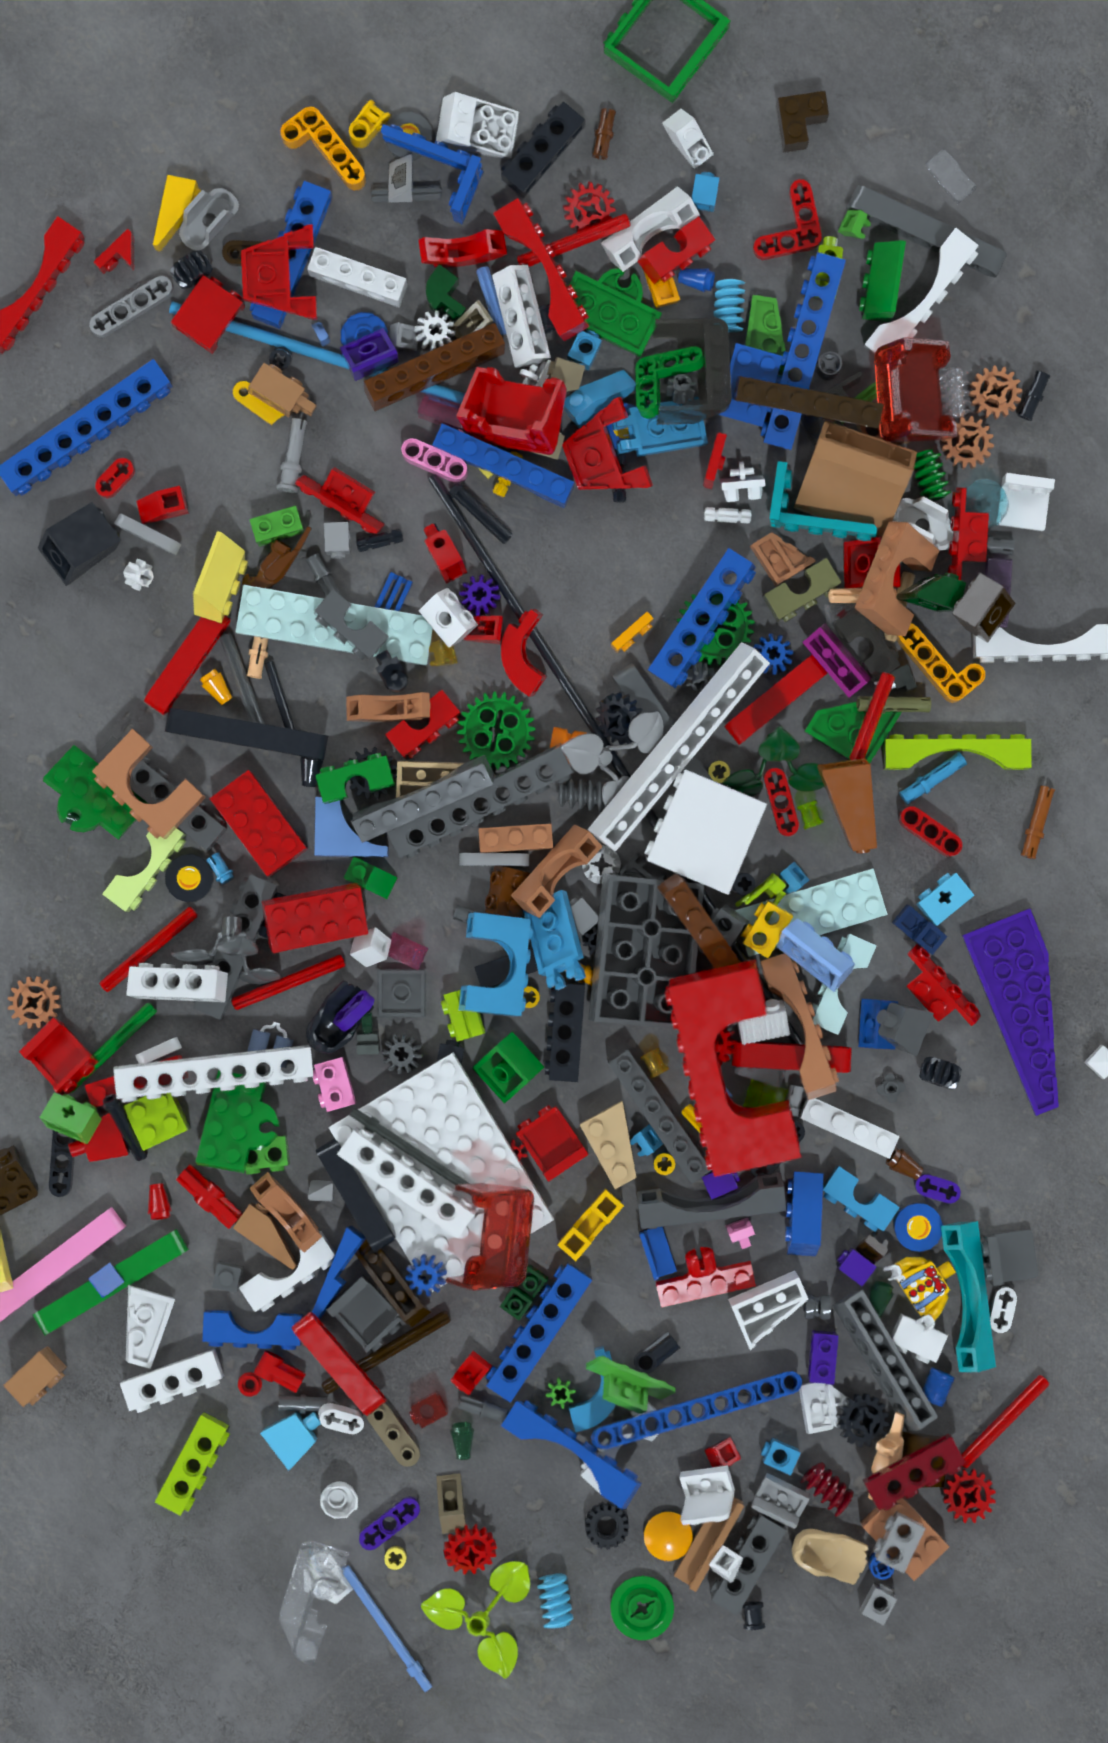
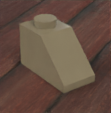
[436,1473,466,1534]

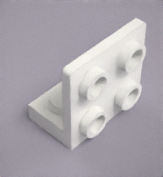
[997,473,1055,531]

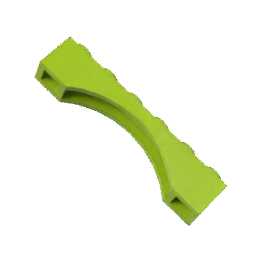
[883,734,1032,770]

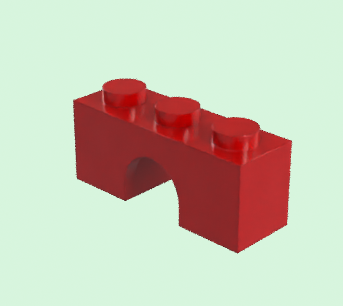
[637,216,716,285]
[385,690,461,759]

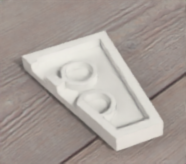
[126,1285,175,1369]

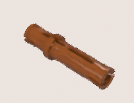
[1021,786,1055,859]

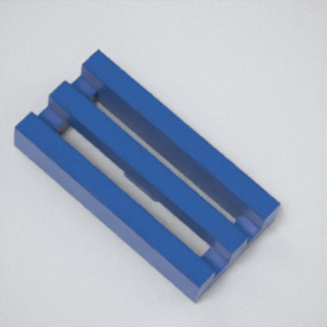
[375,572,413,612]

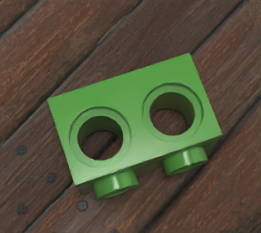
[250,506,305,547]
[245,1135,290,1174]

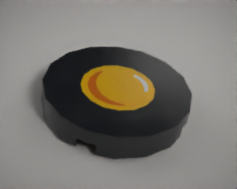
[165,854,214,902]

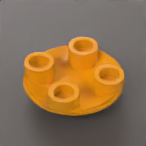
[644,1512,693,1561]

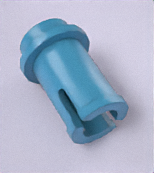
[206,852,234,885]

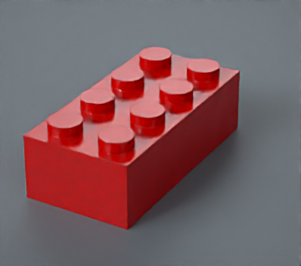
[209,770,308,878]
[261,883,368,953]

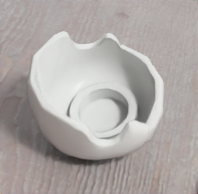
[320,1481,358,1519]

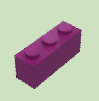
[802,623,871,698]

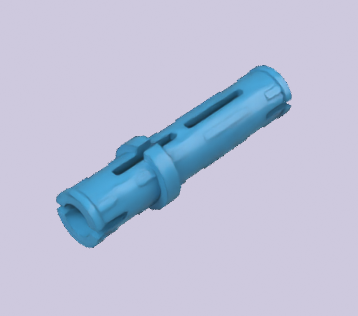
[899,752,967,805]

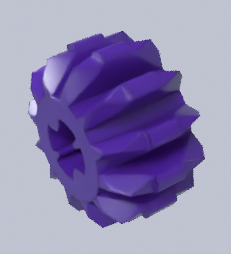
[459,575,500,616]

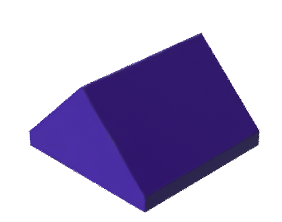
[339,328,399,381]

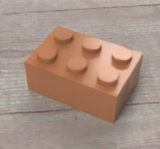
[860,1489,949,1581]

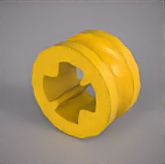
[524,986,540,1008]
[653,1153,675,1175]

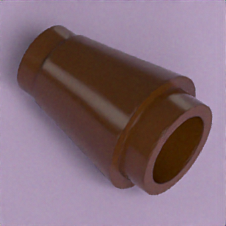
[886,1148,923,1180]

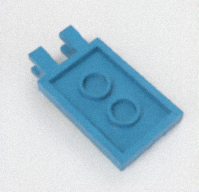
[612,397,708,457]
[523,890,586,990]

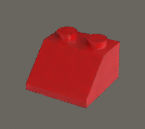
[844,536,900,589]

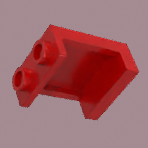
[171,275,245,354]
[19,1017,98,1095]
[516,1105,589,1182]

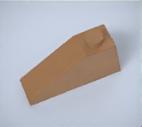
[233,1202,297,1270]

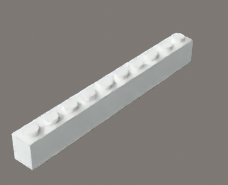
[588,642,770,851]

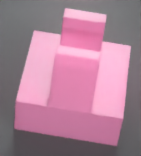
[725,1217,755,1249]

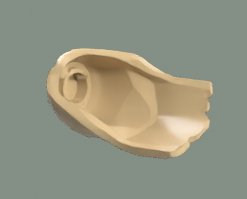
[792,1529,868,1585]

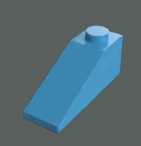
[564,370,636,429]

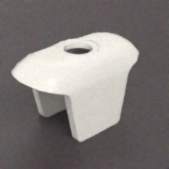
[892,497,954,550]

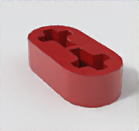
[95,458,135,498]

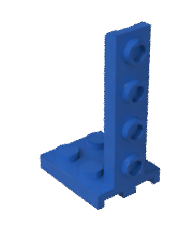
[381,124,483,224]

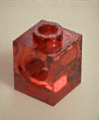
[409,1390,448,1429]

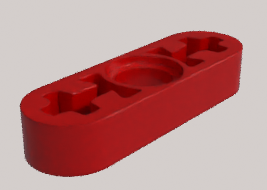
[764,768,799,837]

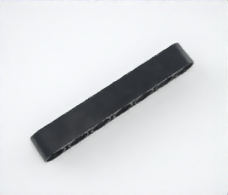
[165,708,329,760]

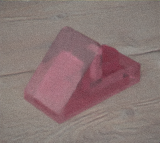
[388,932,428,970]

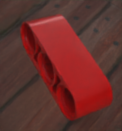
[898,806,963,857]

